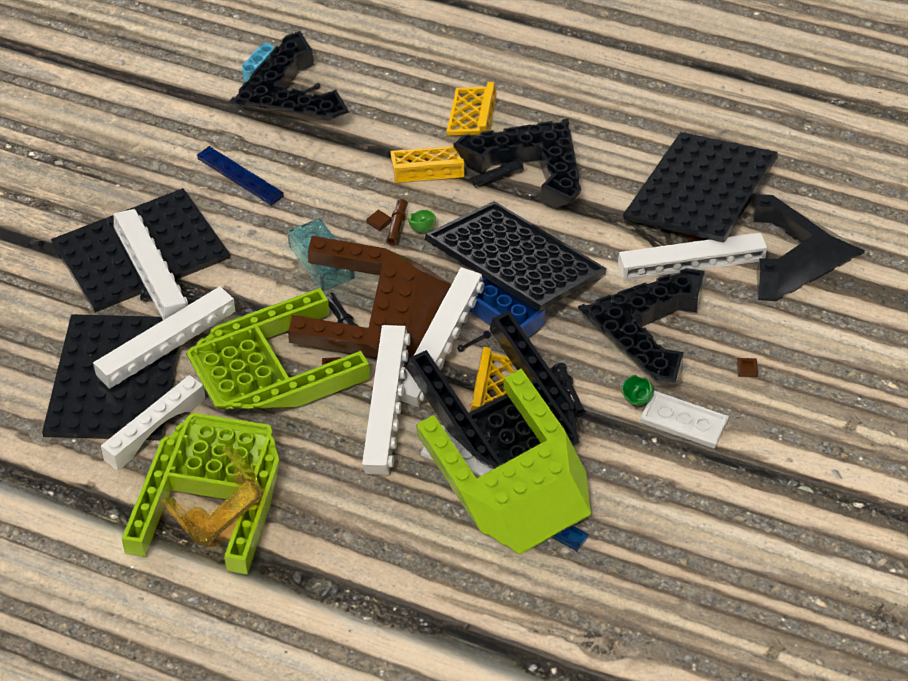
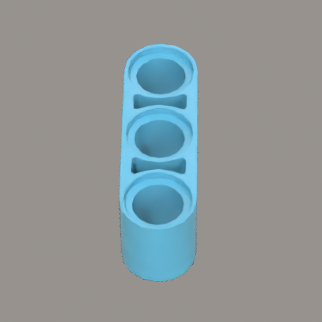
[242,43,274,82]

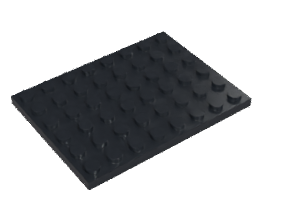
[623,132,778,243]
[51,188,230,313]
[424,201,607,312]
[42,314,180,441]

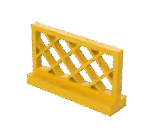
[447,82,497,136]
[390,146,464,183]
[470,347,515,412]

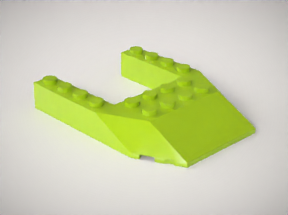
[186,288,370,409]
[416,369,591,555]
[122,412,279,575]

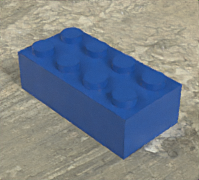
[470,277,545,338]

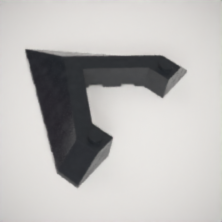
[229,31,349,120]
[453,118,581,208]
[752,194,865,301]
[578,268,705,383]

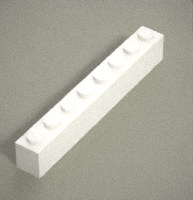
[114,209,188,320]
[618,233,767,281]
[399,267,484,408]
[93,287,235,389]
[362,325,410,475]

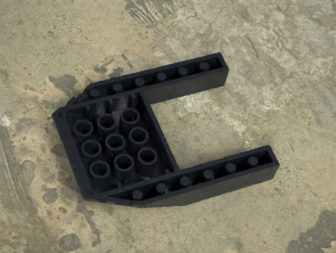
[407,311,579,469]

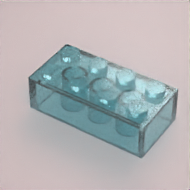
[287,218,355,291]

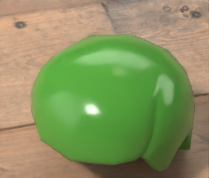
[408,209,436,233]

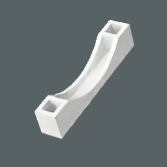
[101,375,206,471]

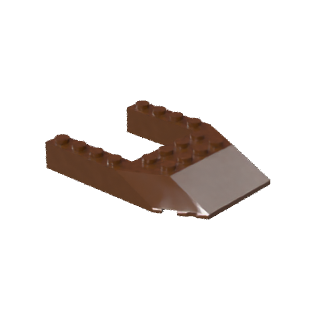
[288,236,452,361]

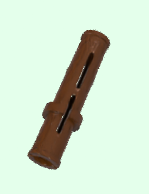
[386,199,408,246]

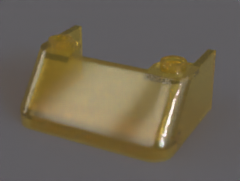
[161,446,262,546]

